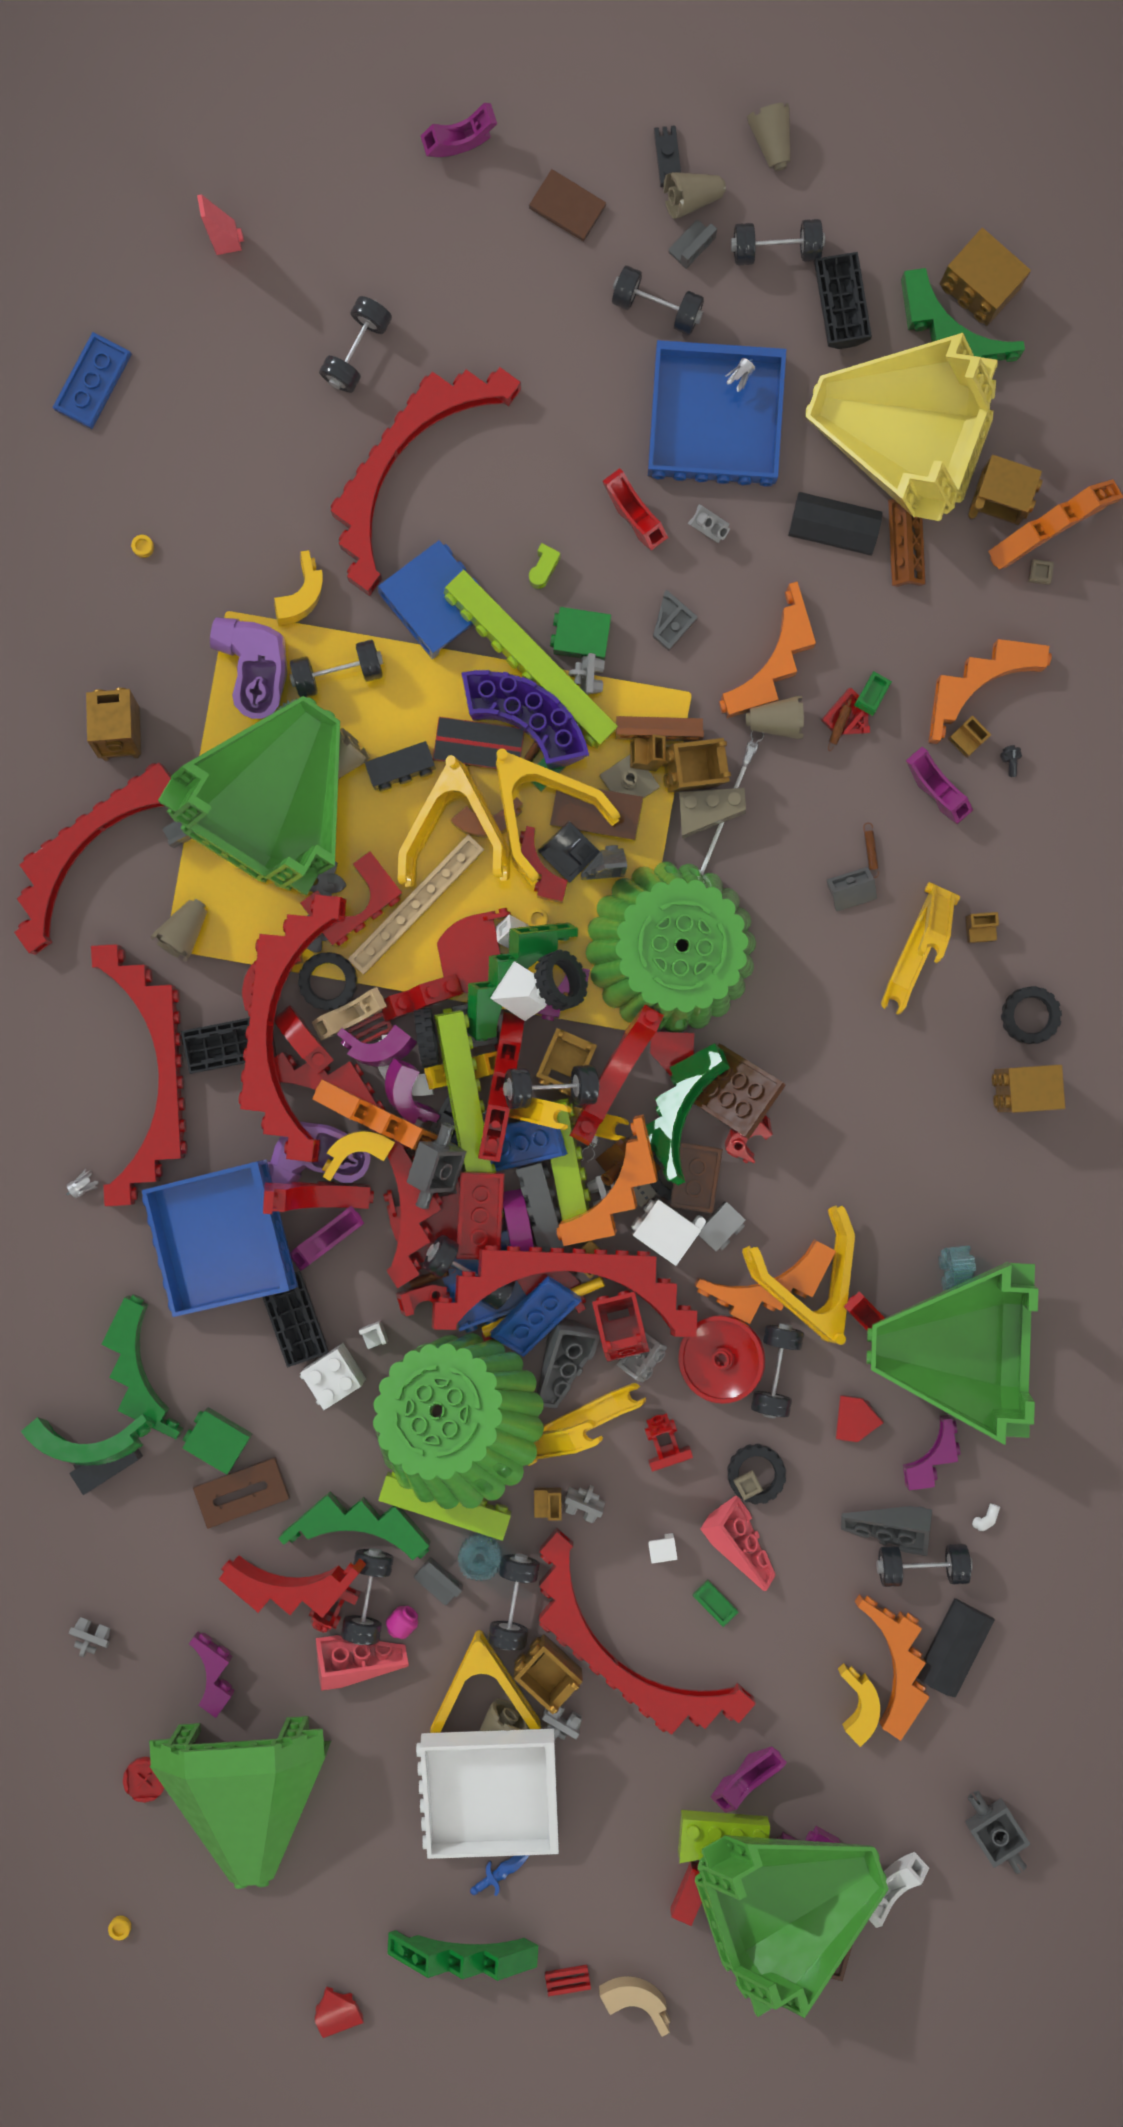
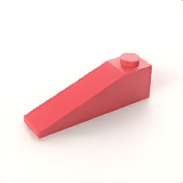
[197,194,244,255]
[700,1496,775,1591]
[316,1635,409,1691]

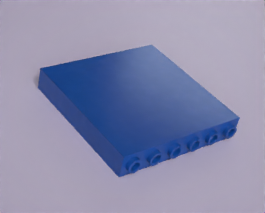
[647,340,786,487]
[142,1159,298,1317]

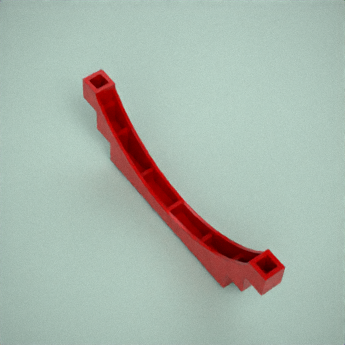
[330,367,521,596]
[14,762,171,955]
[239,895,347,1162]
[91,944,188,1206]
[274,1052,444,1289]
[432,1245,697,1337]
[539,1528,756,1735]

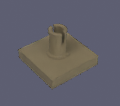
[600,755,660,798]

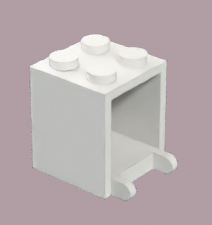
[631,1197,706,1266]
[300,1343,366,1410]

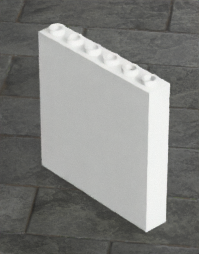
[416,1729,559,1859]

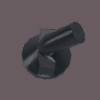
[1000,745,1022,777]

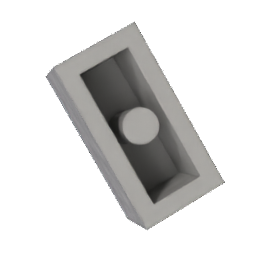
[698,1201,745,1251]

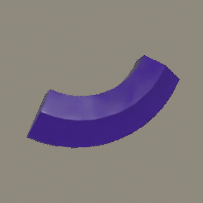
[461,670,589,770]

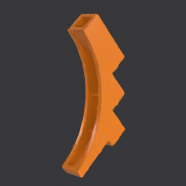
[694,1240,836,1324]
[855,1594,929,1741]

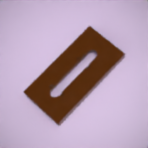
[193,1457,290,1529]

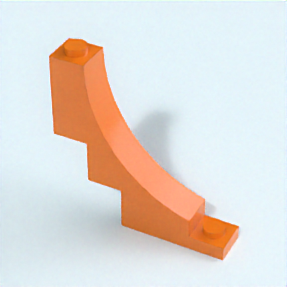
[988,479,1123,570]
[719,582,816,718]
[928,639,1052,744]
[312,1080,456,1150]
[557,1114,658,1246]

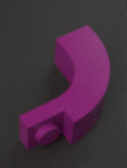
[420,102,497,157]
[337,1025,417,1067]
[385,1057,440,1124]
[503,1189,533,1251]

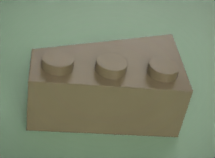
[679,788,746,839]

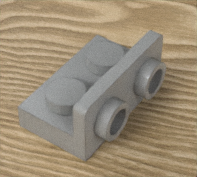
[617,1332,667,1383]

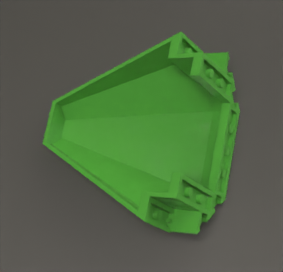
[158,696,340,896]
[867,1262,1038,1445]
[149,1716,331,1889]
[695,1835,889,2018]

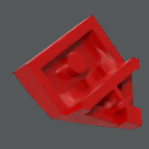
[821,688,870,735]
[650,1032,694,1076]
[836,1395,884,1442]
[315,1987,364,2038]

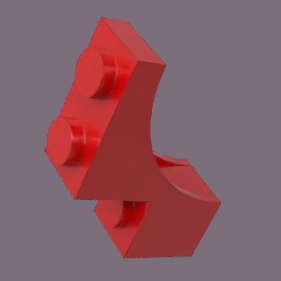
[602,468,668,550]
[517,826,568,903]
[382,974,463,1022]
[844,1292,885,1332]

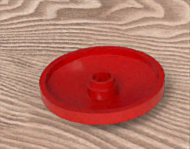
[679,1315,765,1404]

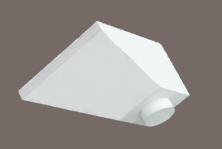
[490,961,547,1021]

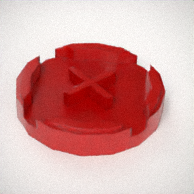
[123,1757,164,1803]

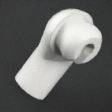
[972,1503,1000,1531]

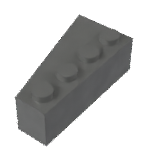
[516,1162,564,1252]

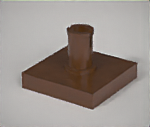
[595,1139,626,1186]

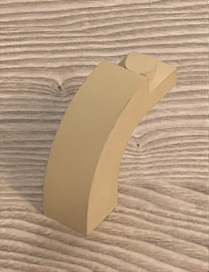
[312,987,387,1041]
[599,1976,671,2037]

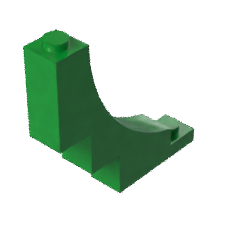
[467,922,578,1041]
[101,1294,184,1439]
[278,1491,431,1561]
[387,1930,538,1981]

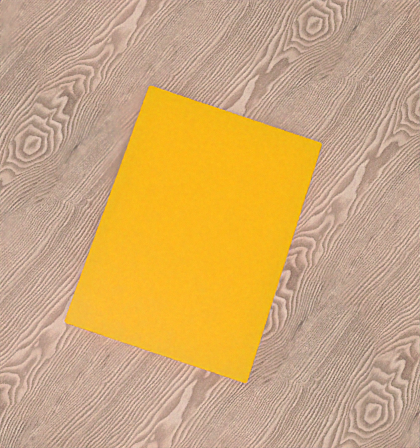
[171,611,691,1031]

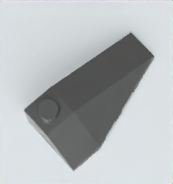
[581,845,627,880]
[537,1319,600,1408]
[841,1506,932,1556]

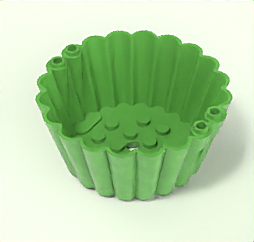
[586,861,756,1033]
[373,1333,544,1509]

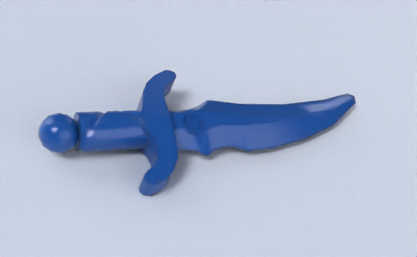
[470,1855,530,1896]

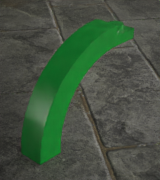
[21,1414,155,1466]

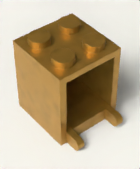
[968,454,1043,525]
[86,688,141,761]
[662,738,731,793]
[536,1028,597,1096]
[514,1634,583,1714]

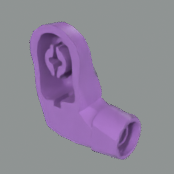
[210,617,287,719]
[268,1121,371,1184]

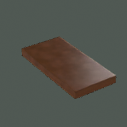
[550,788,644,840]

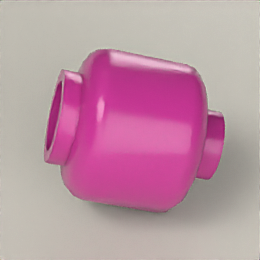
[386,1606,418,1639]

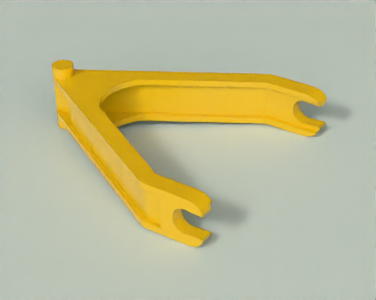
[496,749,620,886]
[398,755,511,887]
[881,882,960,1015]
[509,1097,629,1141]
[742,1205,855,1345]
[528,1383,646,1466]
[430,1630,541,1733]

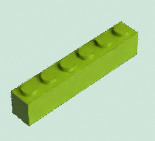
[550,1098,591,1220]
[378,1471,511,1541]

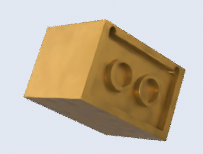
[939,227,1031,326]
[992,1065,1065,1113]

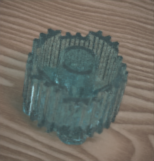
[938,1246,976,1290]
[458,1533,502,1581]

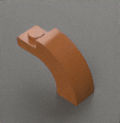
[451,797,523,838]

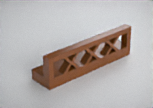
[888,499,925,587]
[616,716,704,741]

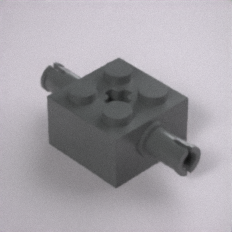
[407,1123,467,1209]
[965,1791,1031,1874]

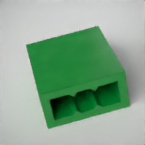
[550,607,611,661]
[182,1407,253,1475]

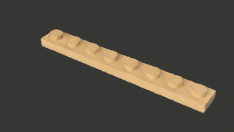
[348,834,484,975]

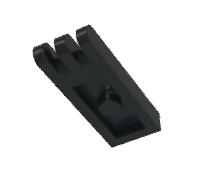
[654,125,681,187]

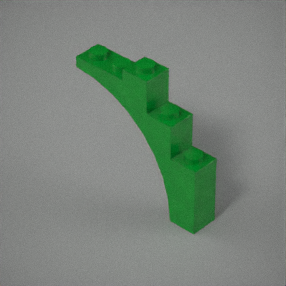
[901,268,1025,362]
[646,1043,730,1186]

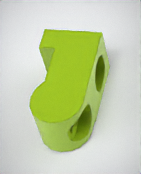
[529,543,561,589]

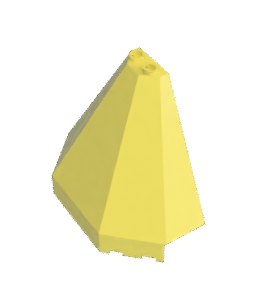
[805,333,998,521]

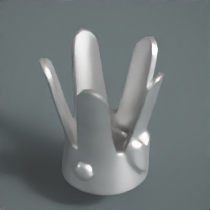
[725,358,755,392]
[66,1169,99,1198]

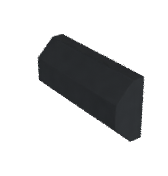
[814,252,872,349]
[788,492,883,555]
[181,1018,276,1074]
[263,1270,329,1368]
[917,1598,995,1697]

